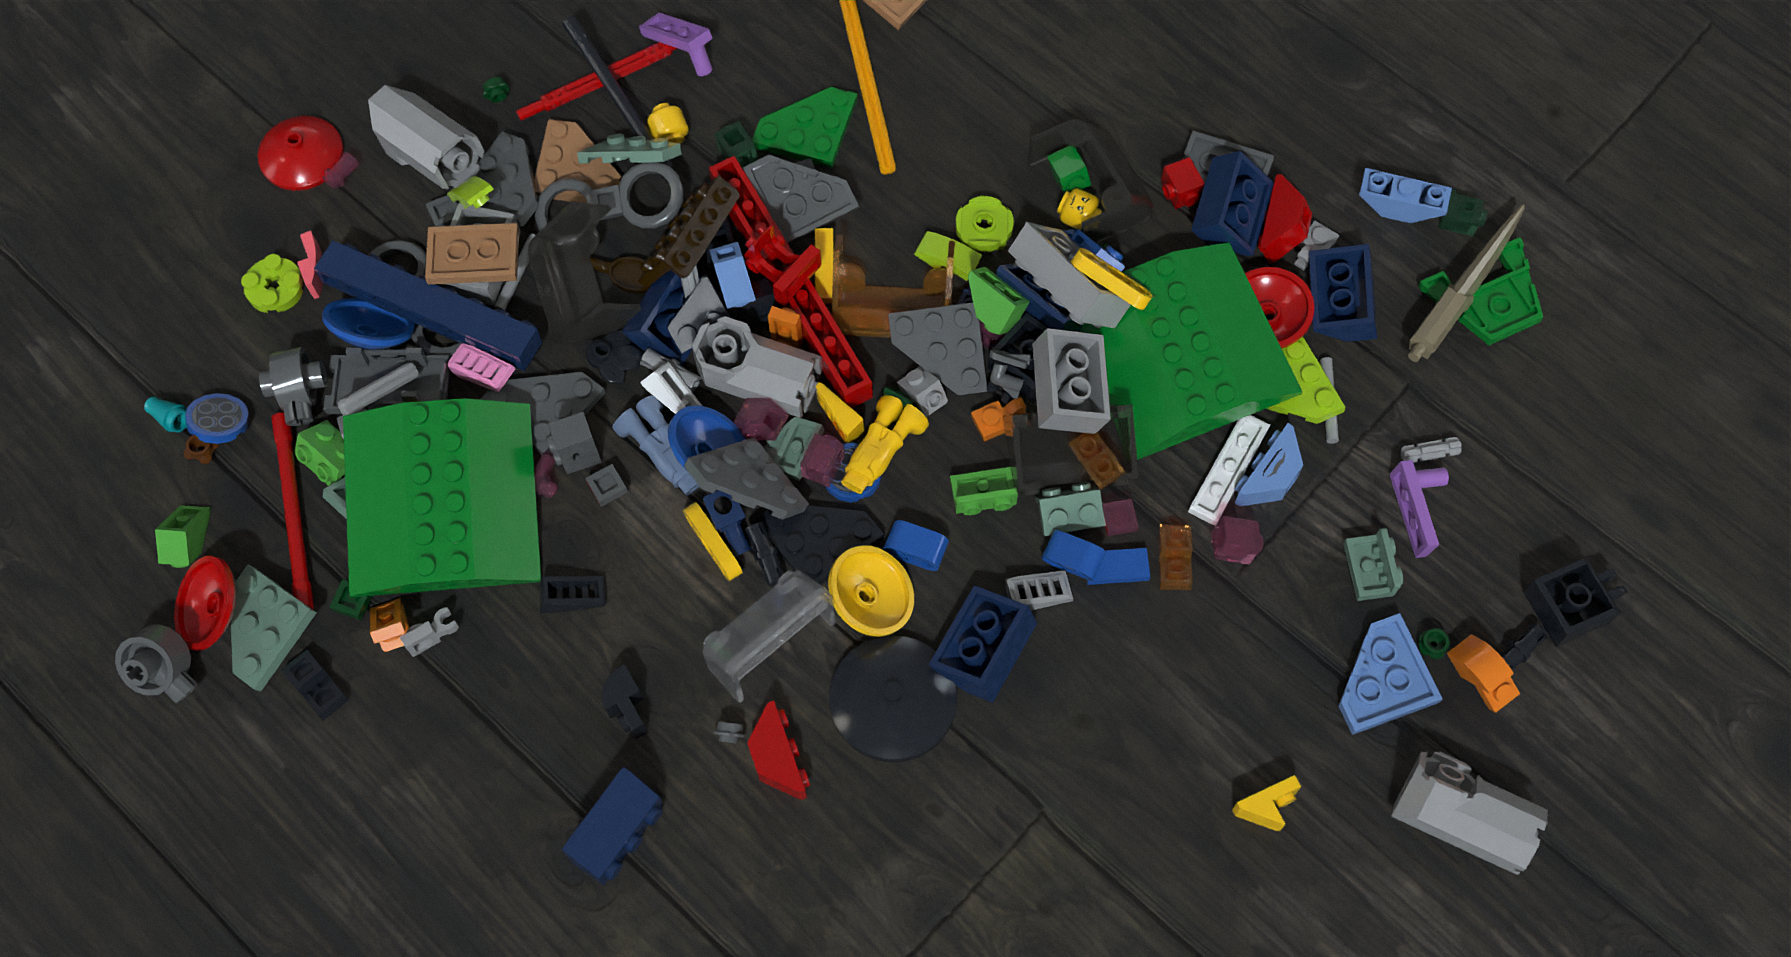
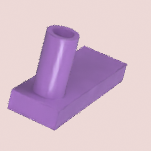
[639,13,713,76]
[1389,460,1449,558]

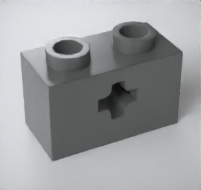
[546,412,602,474]

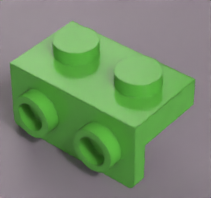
[294,420,345,486]
[950,467,1018,515]

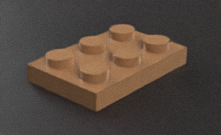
[425,223,519,285]

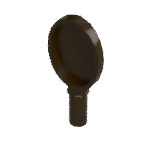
[579,254,652,294]

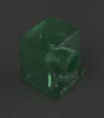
[714,121,758,169]
[1439,189,1488,236]

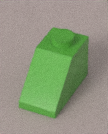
[968,267,1030,335]
[155,505,211,568]

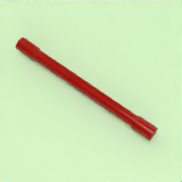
[271,413,314,610]

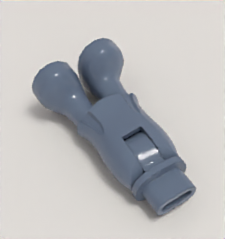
[612,395,700,495]

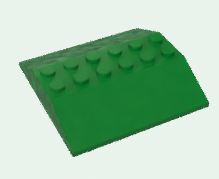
[1079,242,1302,462]
[343,398,541,597]

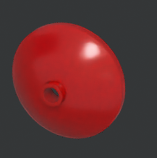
[258,116,344,191]
[1245,267,1314,349]
[174,556,236,650]

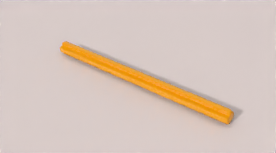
[840,0,896,175]

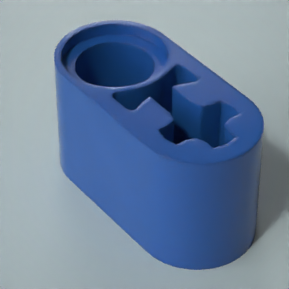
[883,520,949,571]
[1041,530,1106,581]

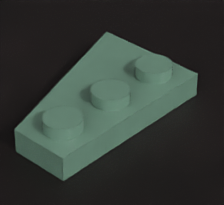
[577,134,681,163]

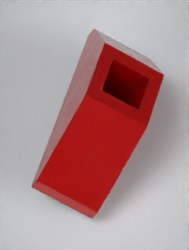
[1258,174,1312,263]
[747,700,810,800]

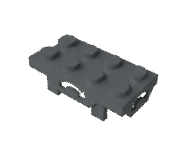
[323,348,451,414]

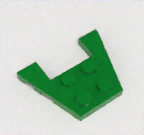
[1418,237,1543,345]

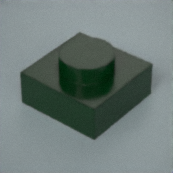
[329,579,372,620]

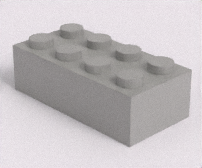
[1008,222,1131,328]

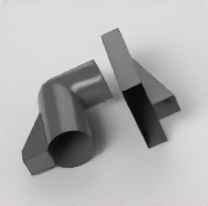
[989,349,1031,399]

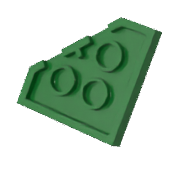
[751,87,858,168]

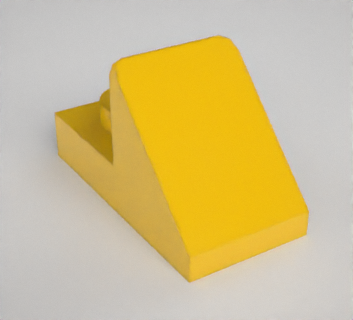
[1232,775,1301,831]

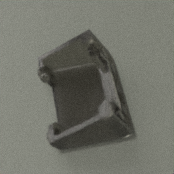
[1003,404,1139,495]

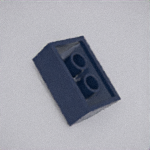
[1191,151,1274,256]
[1309,244,1378,342]
[996,263,1085,332]
[622,270,719,366]
[929,585,1037,703]
[562,767,663,885]

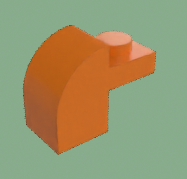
[1447,634,1520,713]

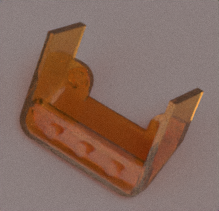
[832,235,955,338]

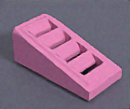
[447,343,515,392]

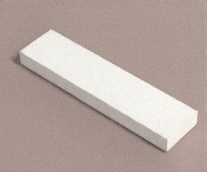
[1188,415,1270,526]

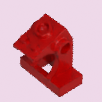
[743,224,822,306]

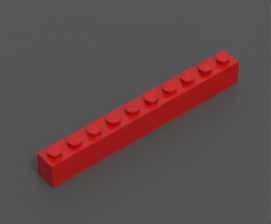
[709,156,873,408]

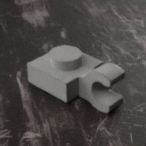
[1294,221,1340,270]
[400,607,459,657]

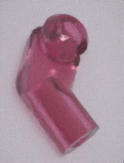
[534,454,557,498]

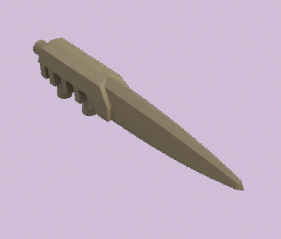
[1408,204,1524,362]

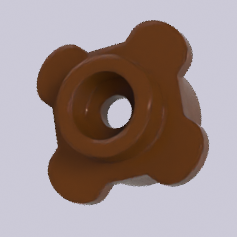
[183,434,220,465]

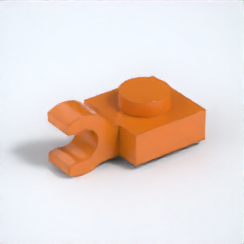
[971,397,1026,442]

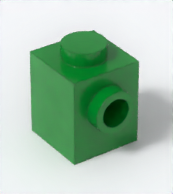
[1047,144,1091,194]

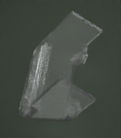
[702,570,836,703]

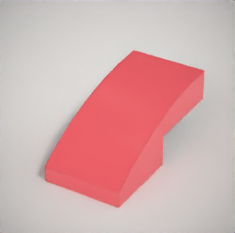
[297,231,323,299]

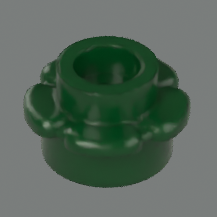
[483,77,510,103]
[1418,629,1450,659]

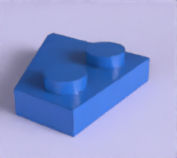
[1071,229,1125,271]

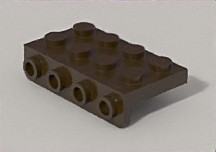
[637,175,739,288]

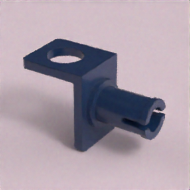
[703,490,752,557]

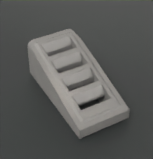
[1005,571,1073,610]

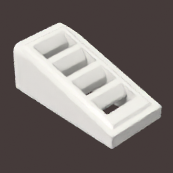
[640,362,702,414]

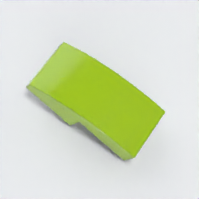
[447,176,494,209]
[914,231,982,281]

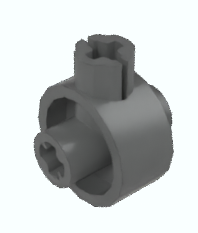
[259,347,328,426]
[115,624,198,704]

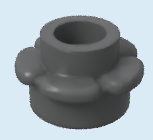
[713,722,745,744]

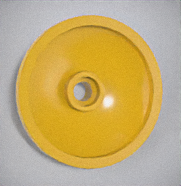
[828,546,914,637]

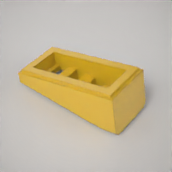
[815,382,864,443]

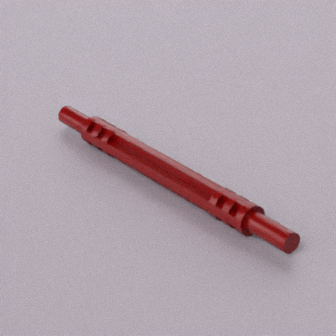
[516,42,678,121]

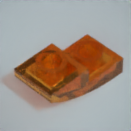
[1068,432,1126,490]
[1159,524,1193,591]

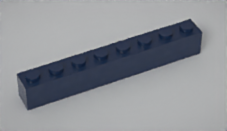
[314,240,542,371]

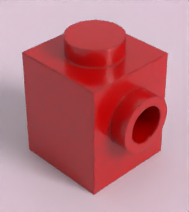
[1161,157,1205,209]

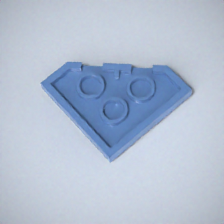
[1338,613,1443,735]

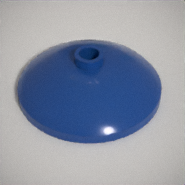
[322,298,414,349]
[668,406,746,472]

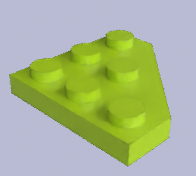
[1266,337,1345,424]

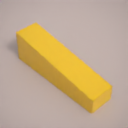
[815,228,834,304]

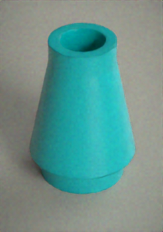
[144,396,187,432]

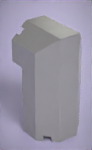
[368,85,485,189]
[692,316,822,418]
[1391,752,1548,875]

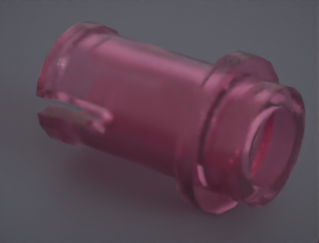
[323,152,359,189]

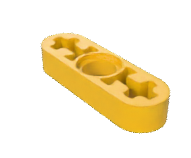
[1071,248,1153,310]
[682,502,743,581]

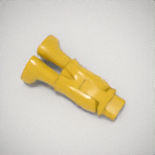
[841,395,929,494]

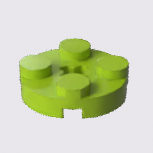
[956,196,1014,252]
[241,254,304,313]

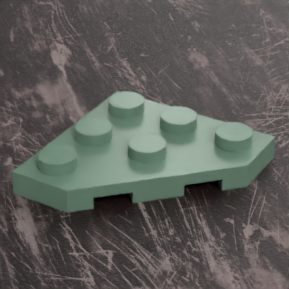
[231,564,317,692]

